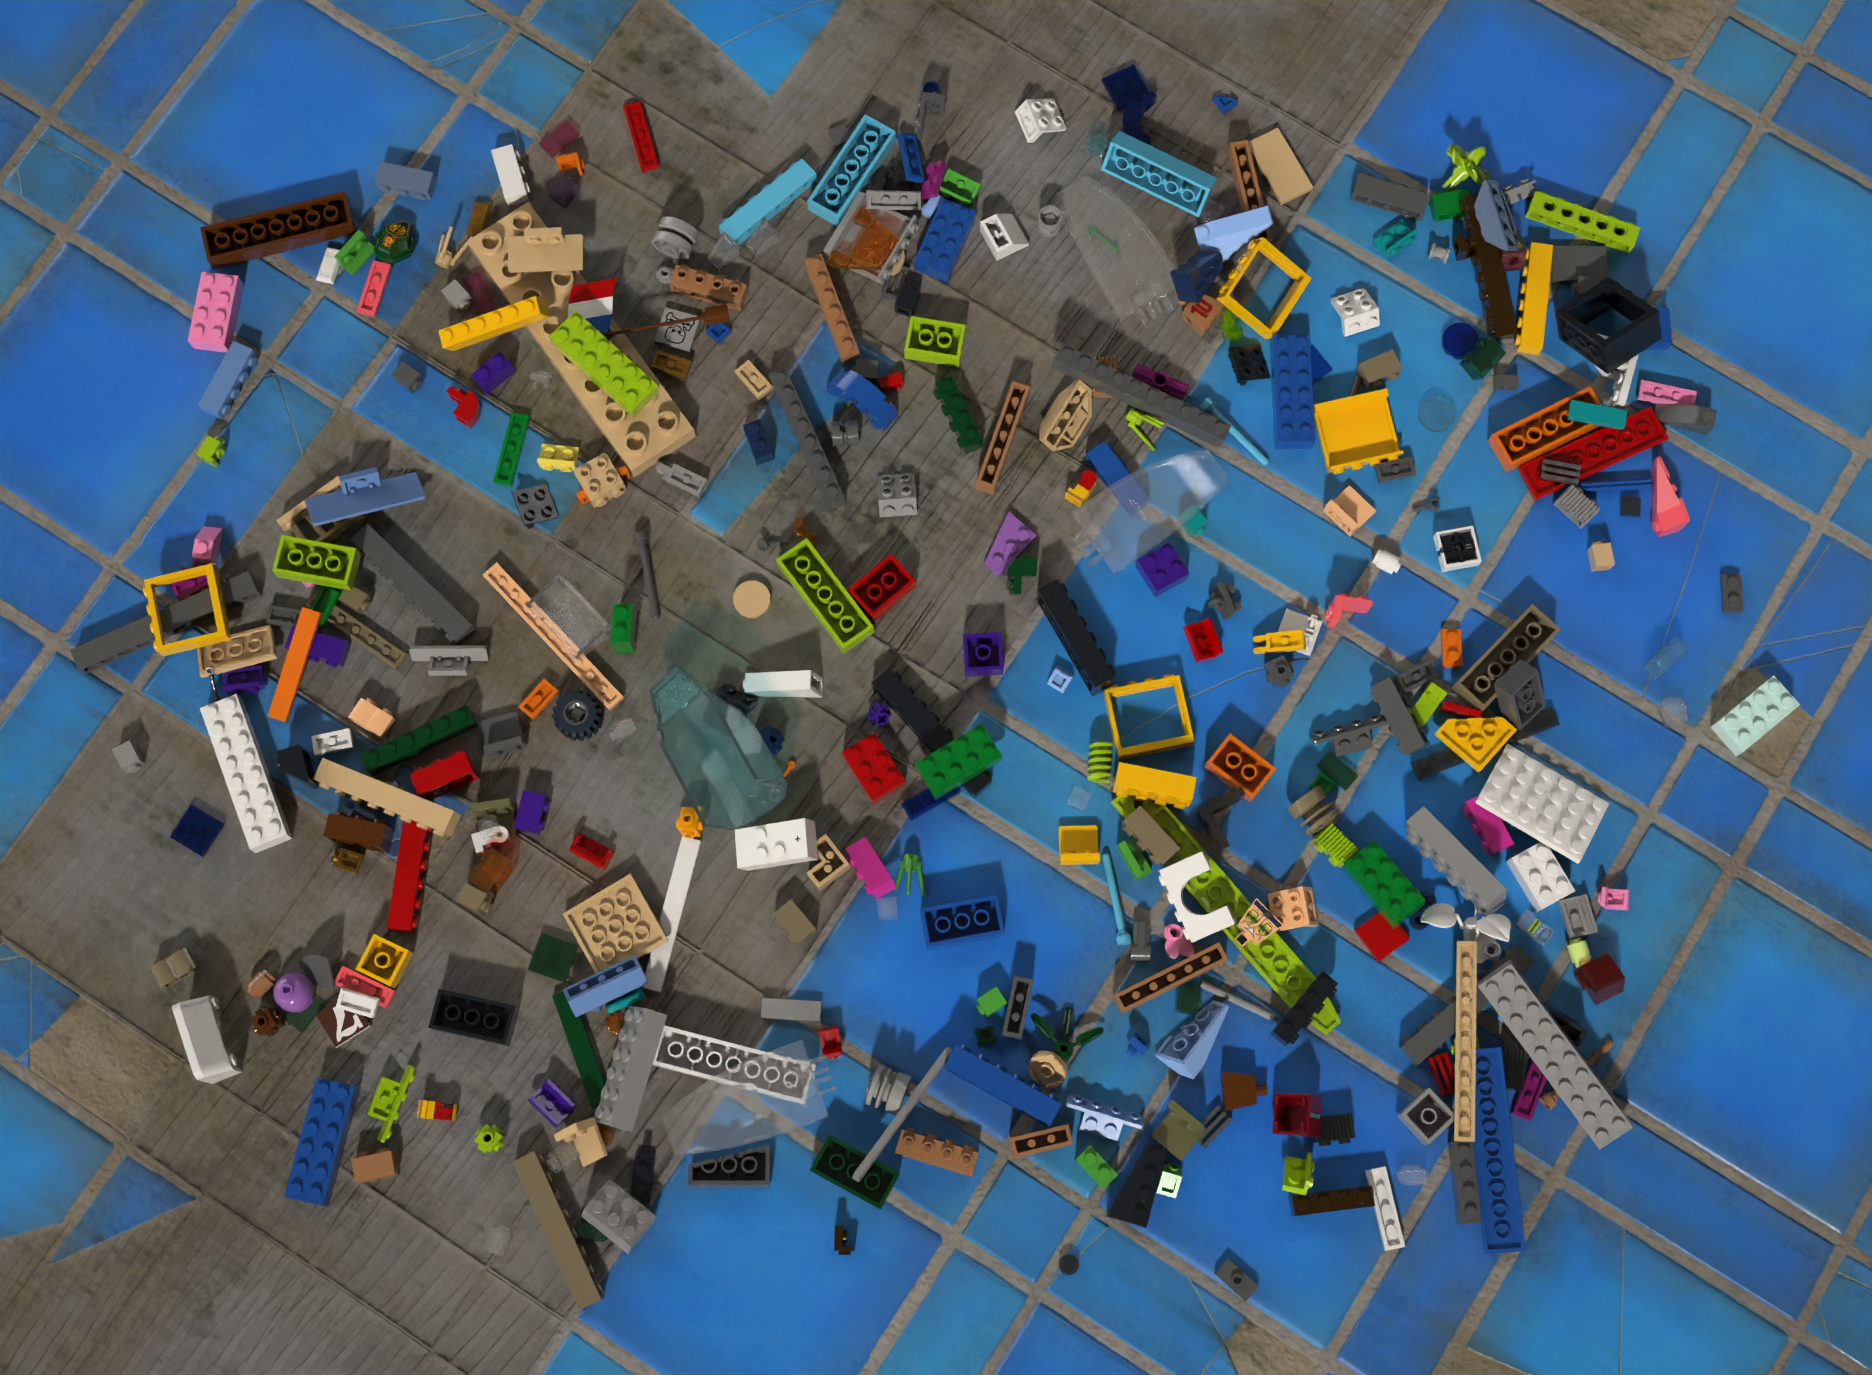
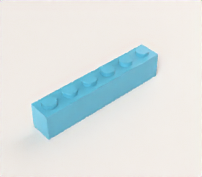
[719,159,817,249]

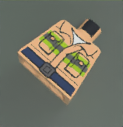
[1234,898,1283,947]

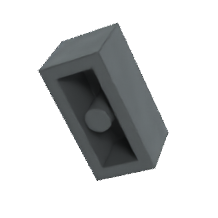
[1493,374,1519,391]

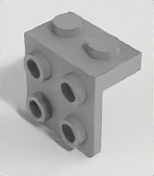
[877,473,917,517]

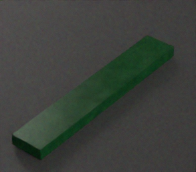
[552,992,605,1108]

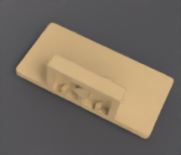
[508,227,583,273]

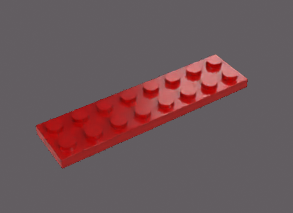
[1517,406,1669,501]

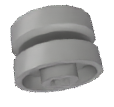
[651,216,699,260]

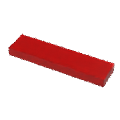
[623,101,659,172]

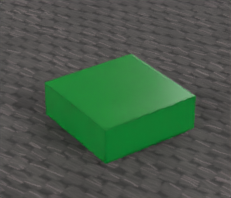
[1308,772,1336,795]

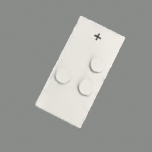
[735,818,818,871]

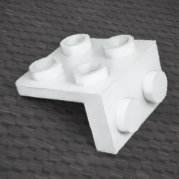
[1331,289,1380,337]

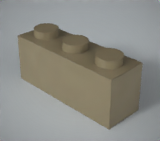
[1122,805,1181,867]

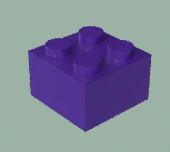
[1135,541,1189,598]
[963,632,1004,677]

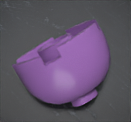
[273,973,315,1013]

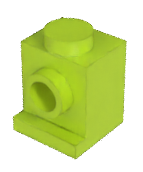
[196,435,226,468]

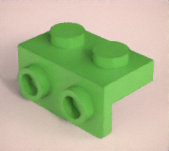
[940,169,982,206]

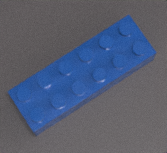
[1270,335,1315,449]
[944,1044,1062,1128]
[284,1078,360,1207]

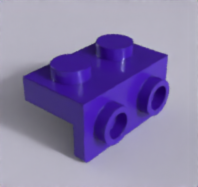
[222,665,265,696]
[528,1079,576,1128]

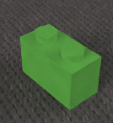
[1075,1145,1118,1190]

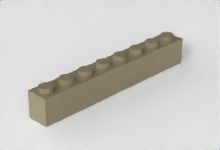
[512,1151,605,1310]

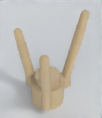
[435,226,474,269]

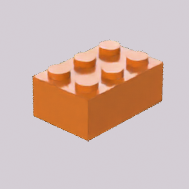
[1204,733,1276,803]

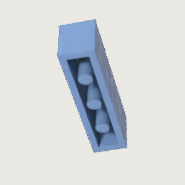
[198,341,258,420]
[563,955,648,1017]

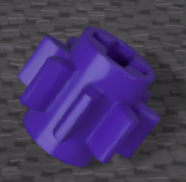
[866,702,892,727]

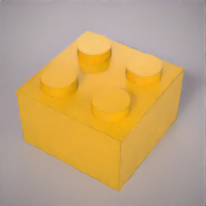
[355,934,414,989]

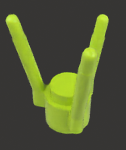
[1126,407,1165,452]

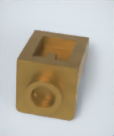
[331,848,364,874]

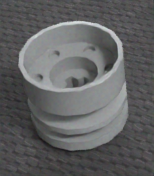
[865,1064,911,1115]

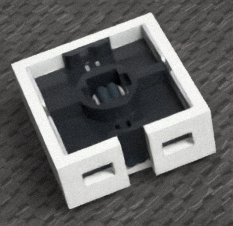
[1433,526,1482,572]

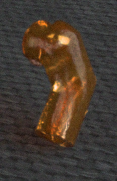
[793,518,817,541]
[605,1013,622,1037]

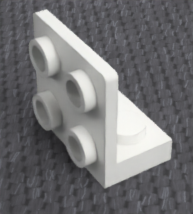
[1015,98,1067,143]

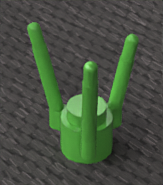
[894,854,926,897]

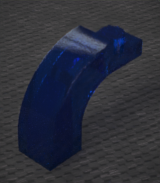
[1121,91,1157,145]

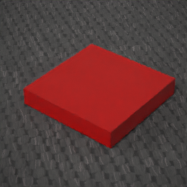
[1354,913,1410,962]

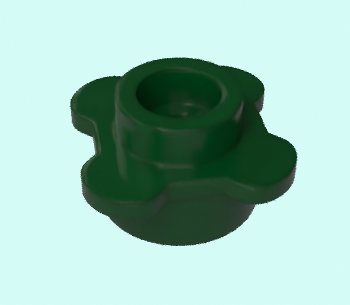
[975,1025,996,1047]

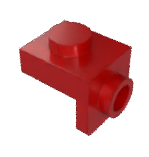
[818,1026,843,1059]

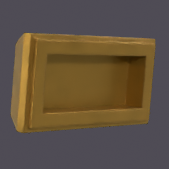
[466,201,492,236]

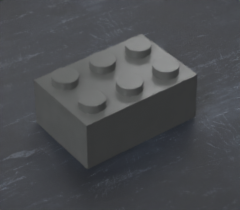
[1494,659,1546,730]

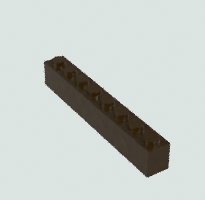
[1459,193,1518,342]

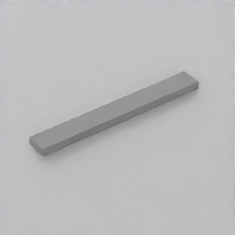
[852,1047,952,1182]

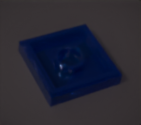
[1101,64,1150,111]
[170,804,225,858]

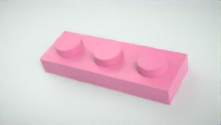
[1637,380,1697,406]

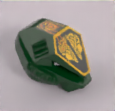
[374,221,416,264]

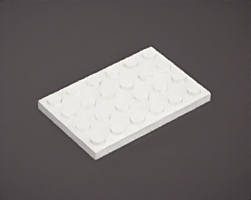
[1475,743,1609,864]

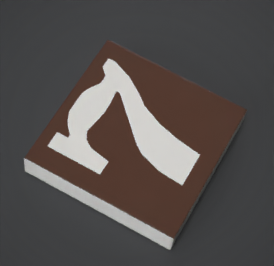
[316,1000,371,1048]

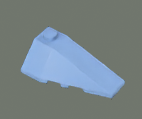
[1194,206,1273,263]
[1155,1000,1229,1079]

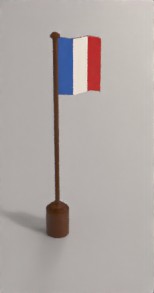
[568,278,730,336]

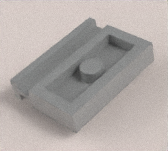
[1558,894,1598,939]

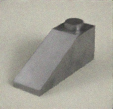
[1654,404,1717,435]

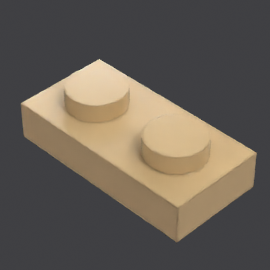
[734,360,773,400]

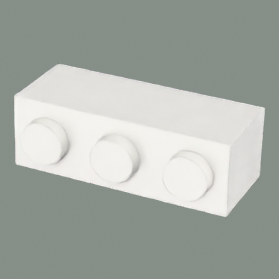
[491,144,531,206]

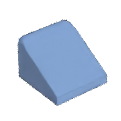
[1047,665,1074,693]

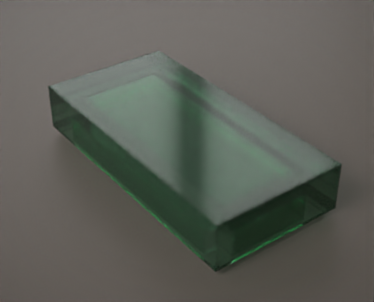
[1316,751,1358,791]

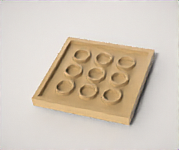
[563,874,669,974]

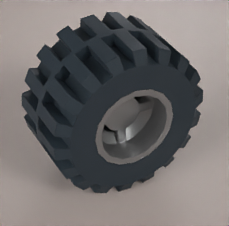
[552,689,604,741]

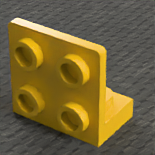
[1058,825,1100,865]

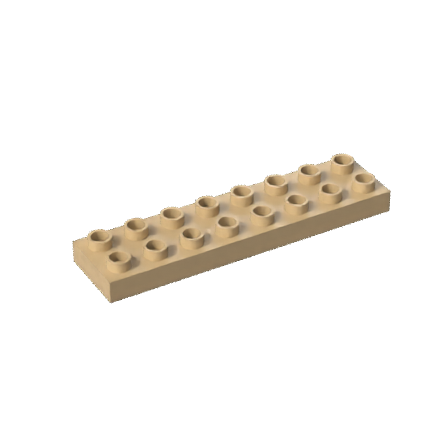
[467,202,696,477]

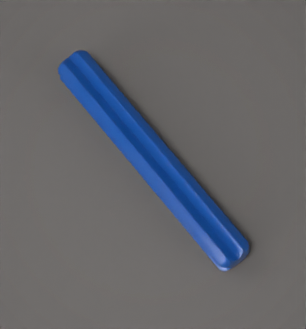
[1577,478,1653,493]

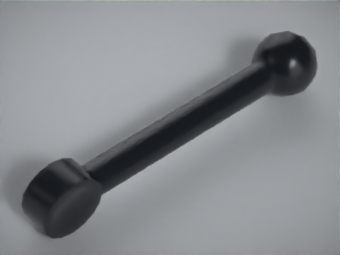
[206,666,221,702]

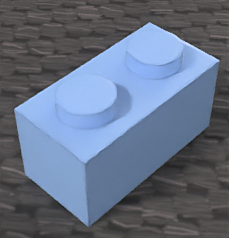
[921,195,944,220]

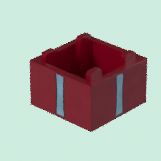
[1272,1093,1322,1137]

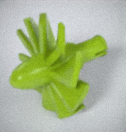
[1442,143,1492,192]

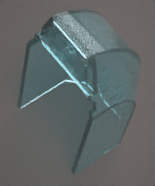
[649,666,788,830]

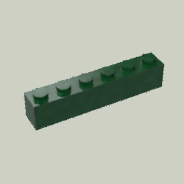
[360,704,478,776]

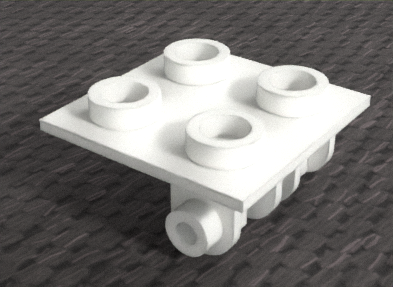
[1278,608,1322,656]

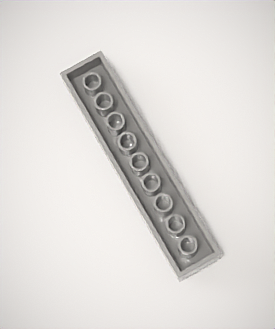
[1478,959,1633,1150]

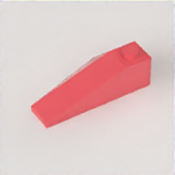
[1651,456,1690,537]

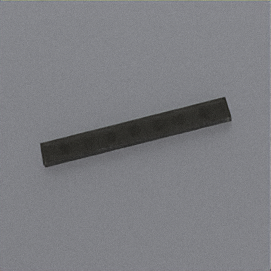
[1410,707,1560,781]

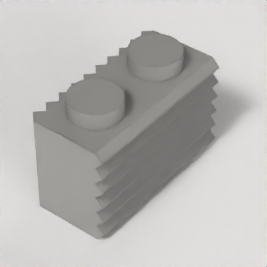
[1553,485,1600,529]

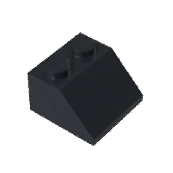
[276,744,319,789]

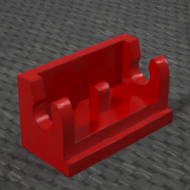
[568,833,615,871]

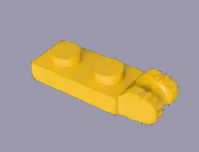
[1253,630,1306,654]

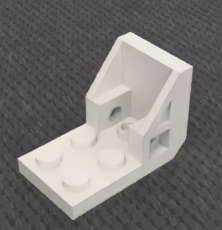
[1595,333,1639,409]

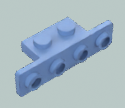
[1066,1094,1145,1141]

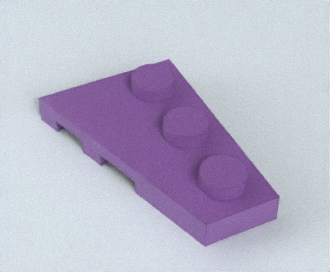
[984,512,1037,577]

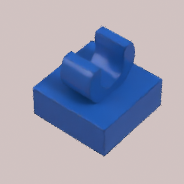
[1126,1032,1150,1057]

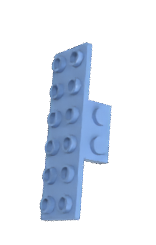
[305,467,425,526]

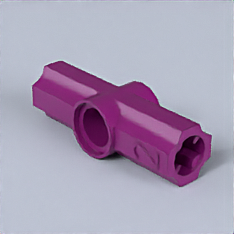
[1132,364,1189,400]

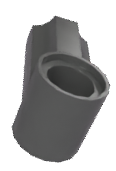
[1130,922,1151,962]

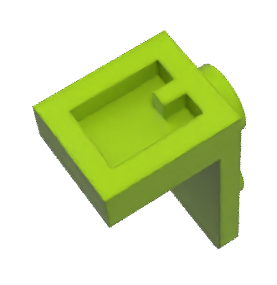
[1412,682,1448,727]

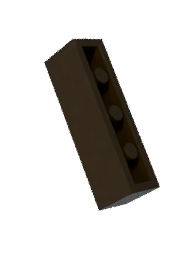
[1289,1186,1375,1217]

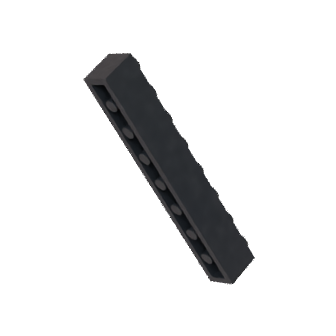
[871,668,992,799]

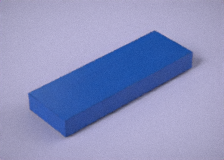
[897,132,925,183]

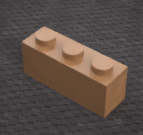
[1009,1124,1073,1159]

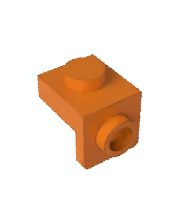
[556,152,585,176]

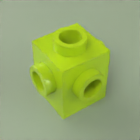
[474,1124,506,1154]

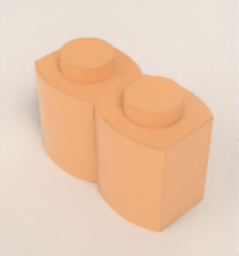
[348,698,395,739]

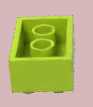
[904,316,966,367]

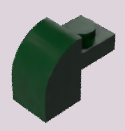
[1002,557,1037,596]

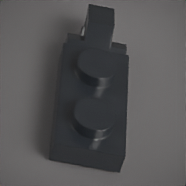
[630,1145,655,1203]

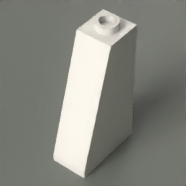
[743,670,823,698]

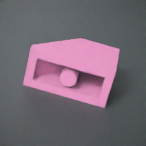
[192,526,223,565]

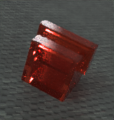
[1573,953,1625,1005]

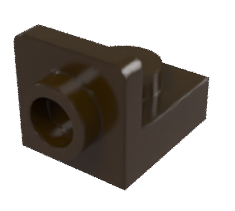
[1452,234,1472,261]
[834,1226,855,1255]

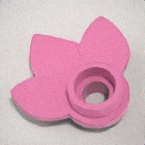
[1164,924,1194,960]

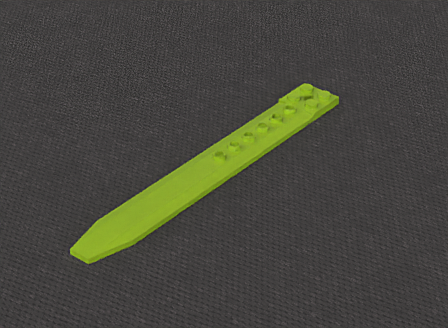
[1111,795,1341,1035]

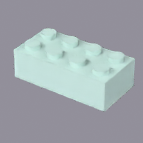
[1710,676,1800,756]

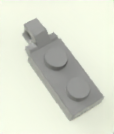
[655,462,708,497]

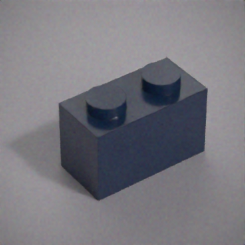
[743,419,774,466]

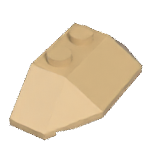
[1039,379,1092,451]

